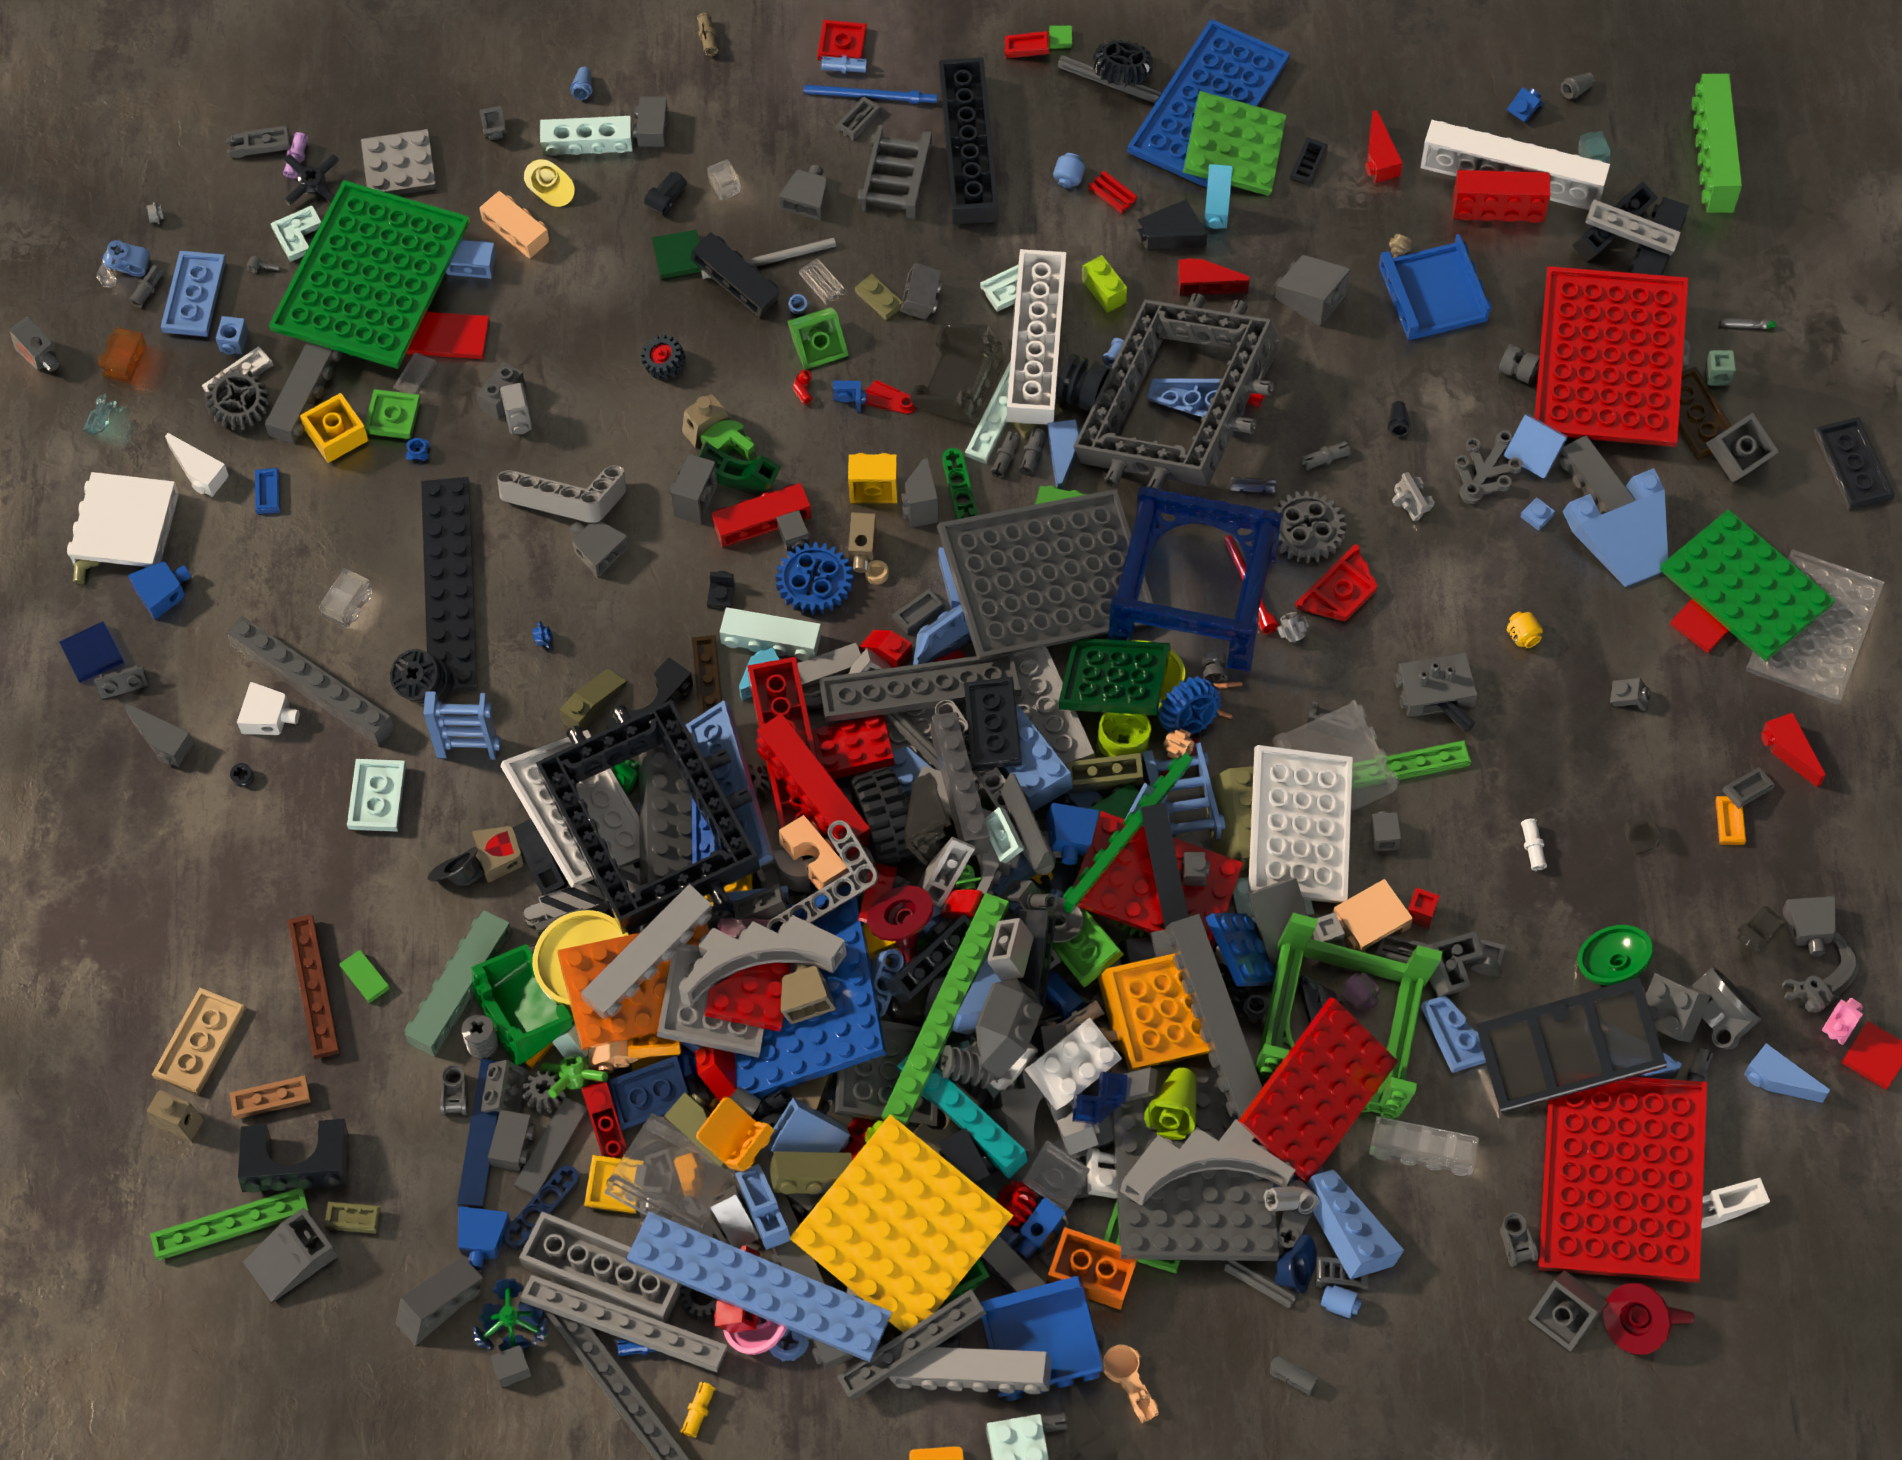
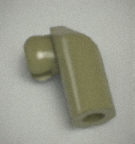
[73,559,100,584]

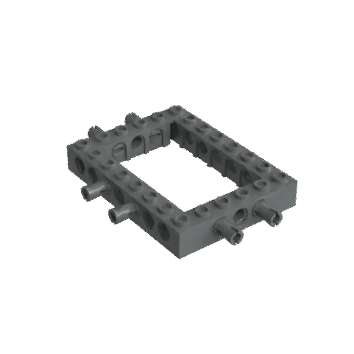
[1073,293,1277,496]

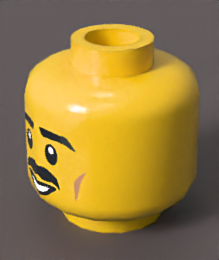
[1507,611,1543,648]

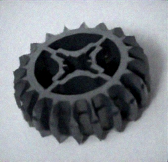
[1093,39,1153,88]

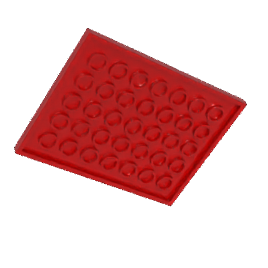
[1534,266,1688,447]
[1539,1071,1707,1283]

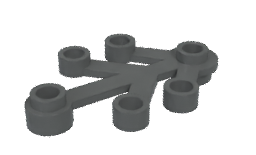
[1454,430,1523,504]

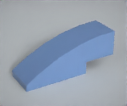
[735,1164,791,1250]

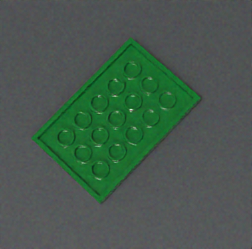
[1660,509,1835,662]

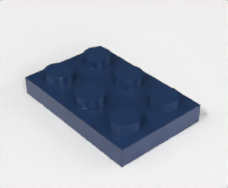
[607,1056,692,1131]

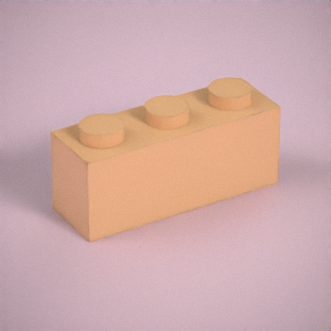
[480,191,549,259]

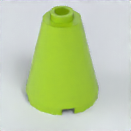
[1144,1068,1197,1140]

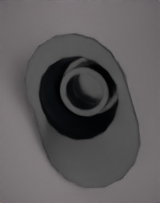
[428,847,484,886]

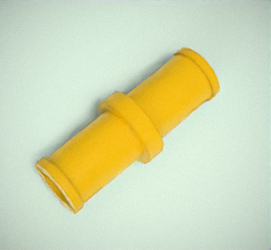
[680,1382,716,1439]

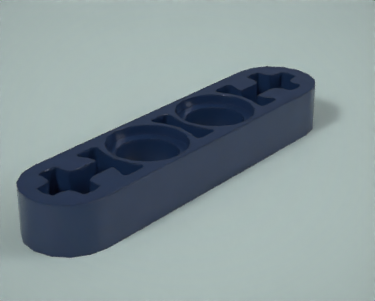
[504,1165,580,1250]

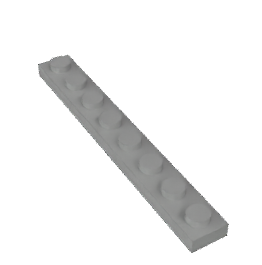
[521,1275,727,1372]

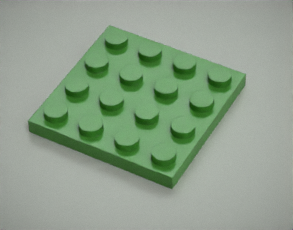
[1183,91,1286,196]

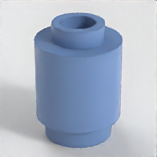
[1321,1285,1362,1318]

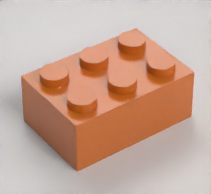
[1046,1227,1137,1310]

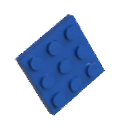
[1205,913,1276,987]

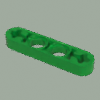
[942,448,978,519]

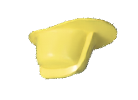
[524,159,575,207]

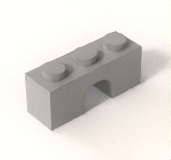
[1044,1092,1100,1156]

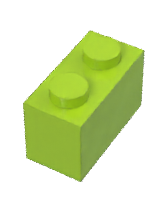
[1082,255,1127,313]

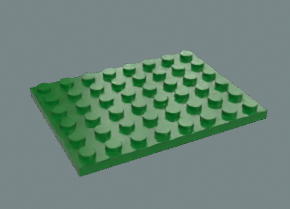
[269,180,471,369]

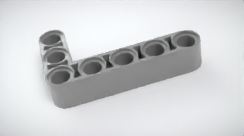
[497,465,626,523]
[767,820,879,931]

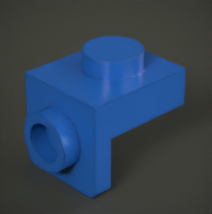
[1507,87,1545,123]

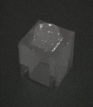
[707,159,741,201]

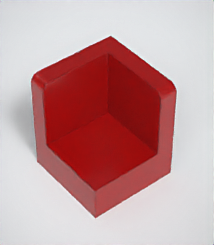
[1408,887,1440,929]

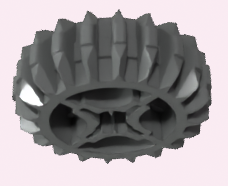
[205,368,269,430]

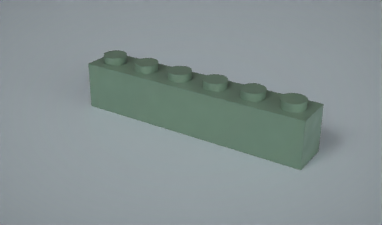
[405,910,512,1057]

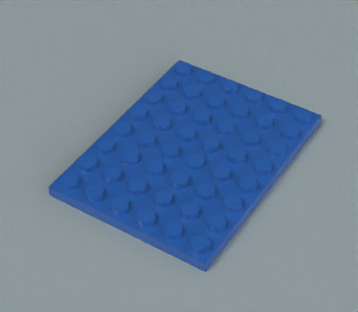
[735,884,887,1098]

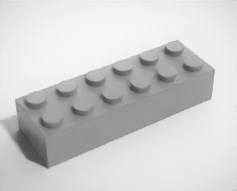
[519,1212,682,1323]

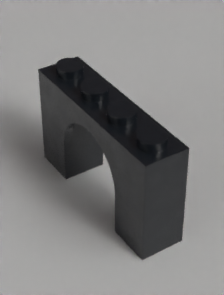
[238,1119,348,1193]

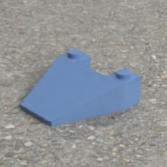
[1562,468,1668,587]

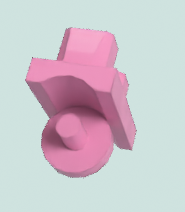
[1822,998,1863,1045]

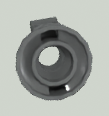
[1692,966,1762,1050]

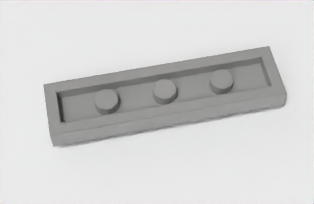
[1585,199,1681,256]

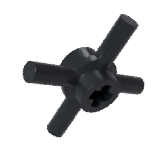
[284,154,339,206]

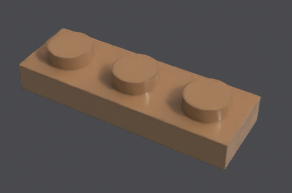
[229,1075,311,1120]

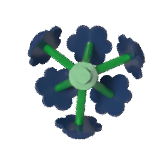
[473,1278,549,1353]

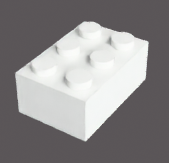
[1024,1018,1122,1110]

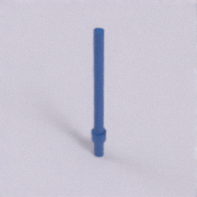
[804,85,938,104]

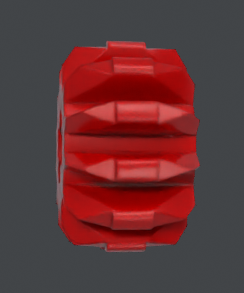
[994,1180,1038,1226]

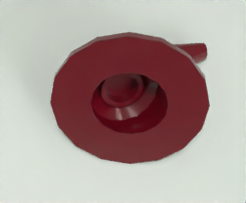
[867,885,934,966]
[1603,1283,1694,1354]

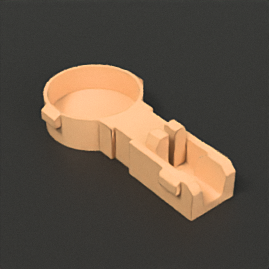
[1103,1344,1159,1423]

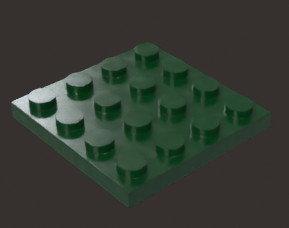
[1058,638,1171,715]

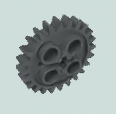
[1268,490,1346,563]

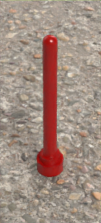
[1224,535,1280,634]

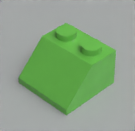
[787,307,849,370]

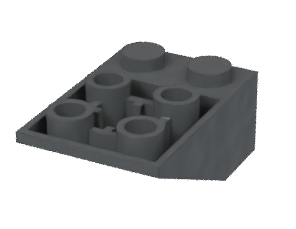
[243,1208,337,1303]

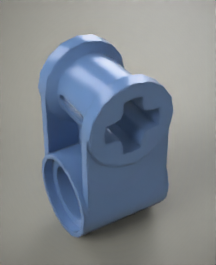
[103,240,150,277]

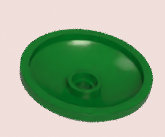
[1577,925,1654,985]

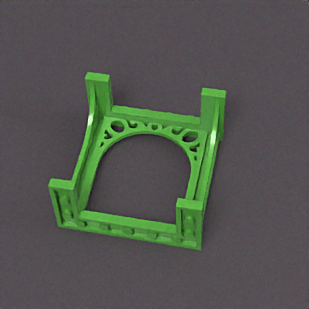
[1254,913,1442,1119]

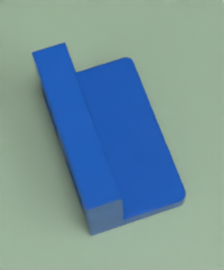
[1046,970,1085,1020]

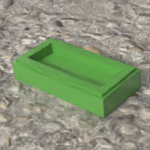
[339,950,390,1003]

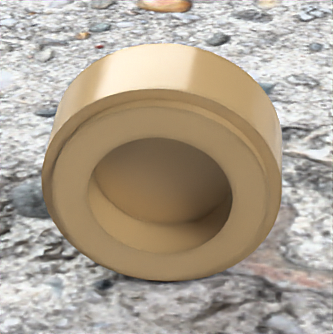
[865,560,889,585]

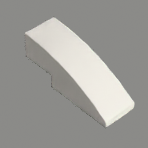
[1702,1178,1770,1229]

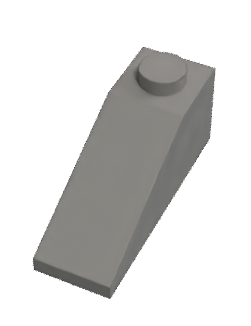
[918,837,975,908]

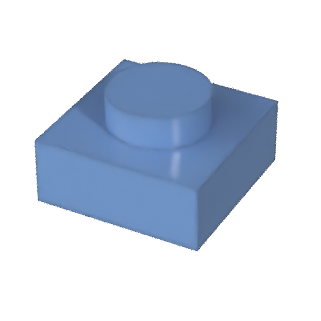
[1520,497,1555,531]

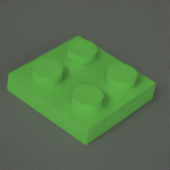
[365,389,421,439]

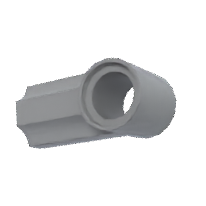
[1264,1180,1319,1214]

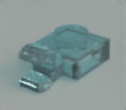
[83,394,116,435]

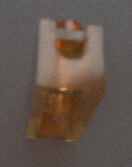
[98,327,147,384]

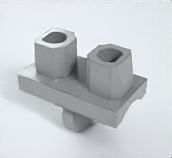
[1392,472,1435,521]

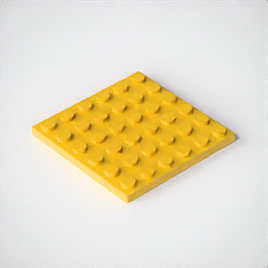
[789,1114,1013,1333]

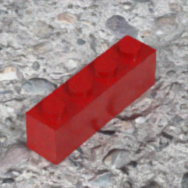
[711,483,812,548]

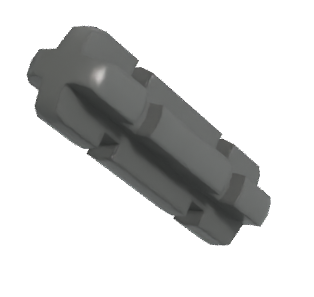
[1230,477,1277,493]

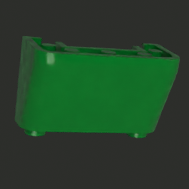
[471,944,574,1066]

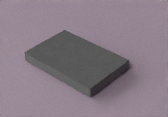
[1247,877,1315,965]

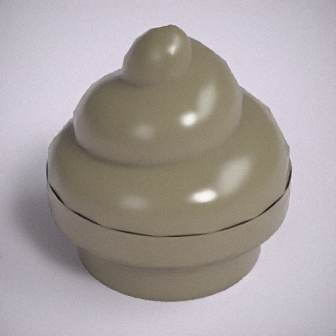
[1389,234,1412,258]

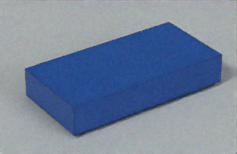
[255,468,280,514]

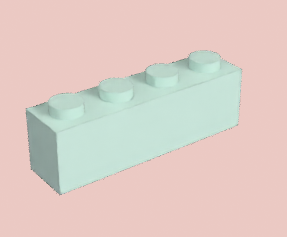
[719,607,821,660]

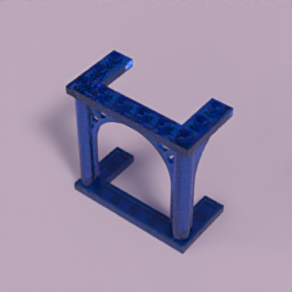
[1108,487,1283,672]

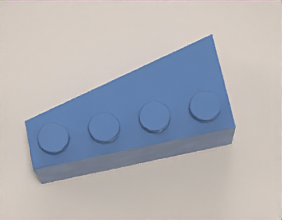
[1306,1170,1404,1280]

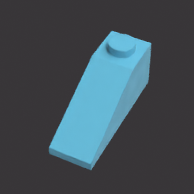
[1204,164,1232,229]

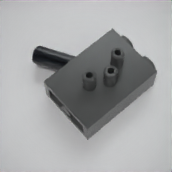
[1394,653,1477,732]

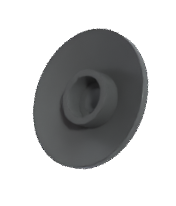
[1049,898,1083,943]

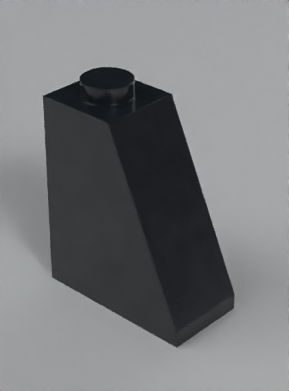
[1135,199,1208,250]

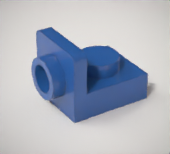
[833,380,866,412]

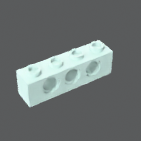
[540,116,633,156]

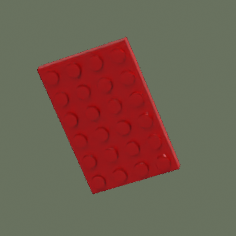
[1074,811,1243,950]
[1238,997,1398,1184]

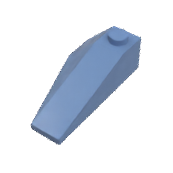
[1147,379,1245,417]

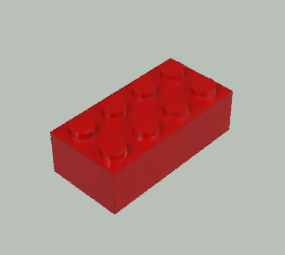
[1453,170,1550,223]

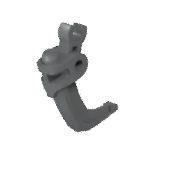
[1782,932,1860,1013]

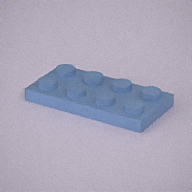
[161,251,226,337]

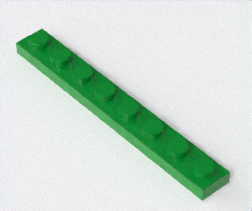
[1063,753,1193,914]

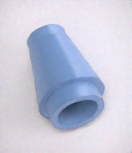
[570,67,592,100]

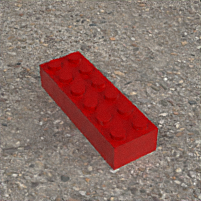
[756,713,870,859]

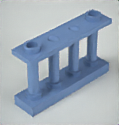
[423,692,501,760]
[1142,743,1225,840]

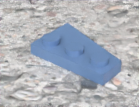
[1421,995,1500,1073]

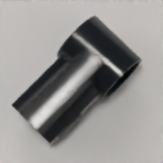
[644,171,687,216]

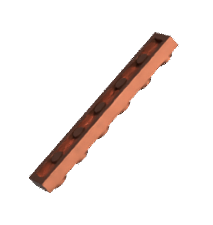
[288,914,339,1059]

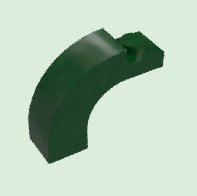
[697,442,781,493]

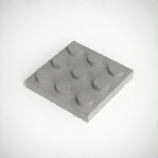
[361,129,436,195]

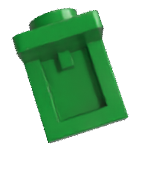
[612,759,639,797]

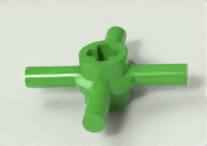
[541,1055,608,1098]

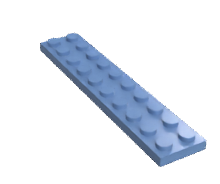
[626,1212,892,1362]

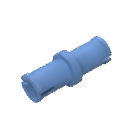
[821,55,867,74]

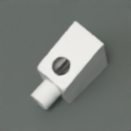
[237,682,300,735]

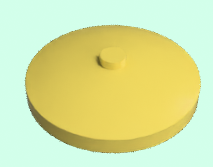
[533,910,628,1008]

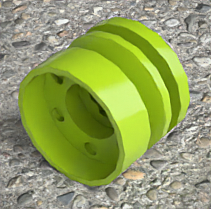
[1096,712,1151,758]

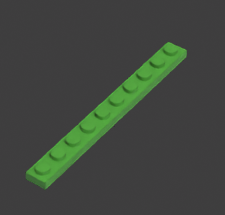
[881,893,1009,1127]

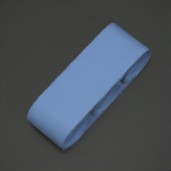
[871,949,904,1017]

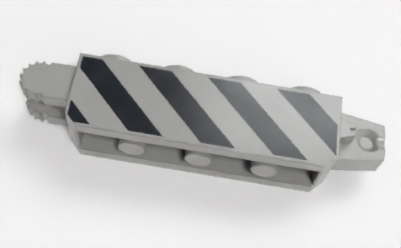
[523,864,640,928]

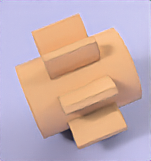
[1164,729,1194,759]

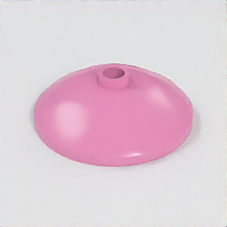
[723,1316,787,1355]

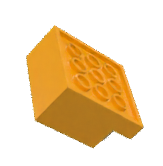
[1097,953,1210,1072]

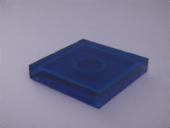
[59,621,124,683]

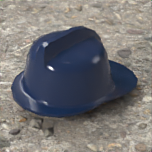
[1274,1234,1317,1293]

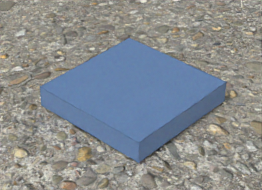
[1503,414,1568,479]

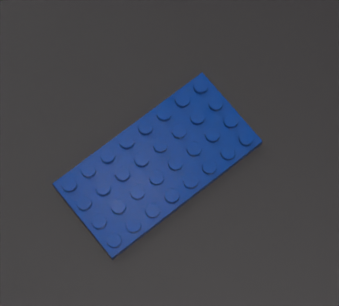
[1127,19,1290,188]

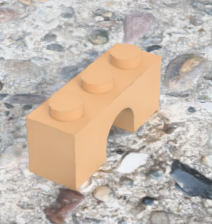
[779,815,848,890]

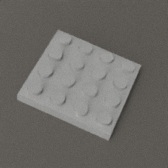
[657,943,764,1057]

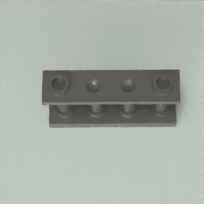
[858,125,932,219]

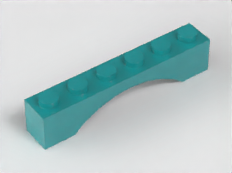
[897,1054,1028,1179]

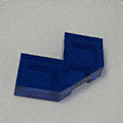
[1072,1072,1127,1125]

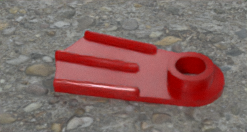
[865,380,917,414]

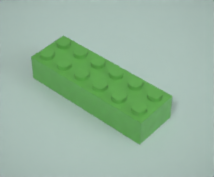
[1692,74,1742,213]

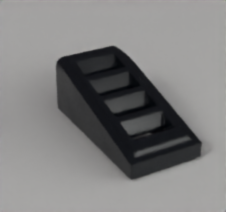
[1290,137,1328,186]

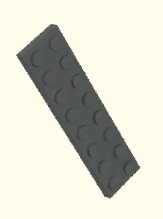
[819,653,1020,722]

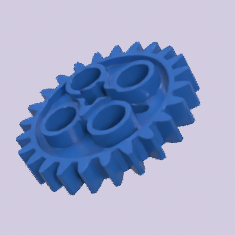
[775,542,853,615]

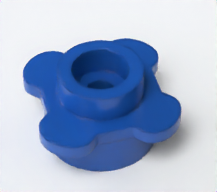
[405,438,430,461]
[533,621,553,649]

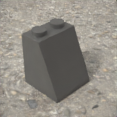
[1274,255,1350,326]

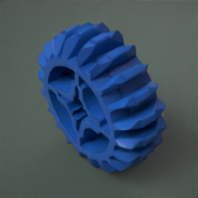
[1158,676,1222,738]

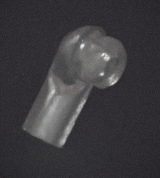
[96,260,117,288]

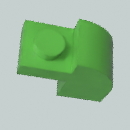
[701,420,756,461]

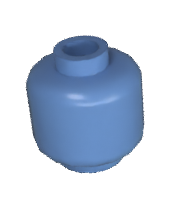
[1053,153,1086,189]

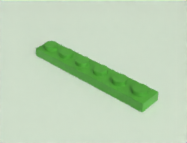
[150,1188,310,1261]

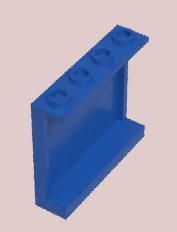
[1379,234,1492,341]
[980,1276,1105,1402]

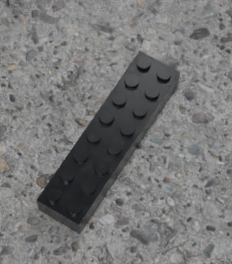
[939,57,998,225]

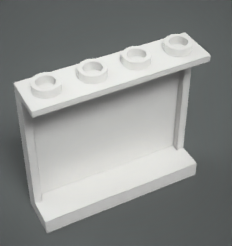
[67,472,179,568]

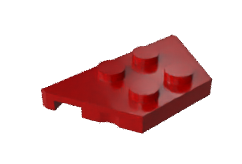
[1295,543,1378,622]

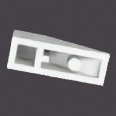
[165,433,229,497]

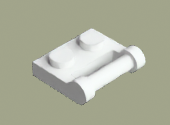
[1086,1148,1117,1199]

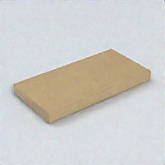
[152,988,246,1096]

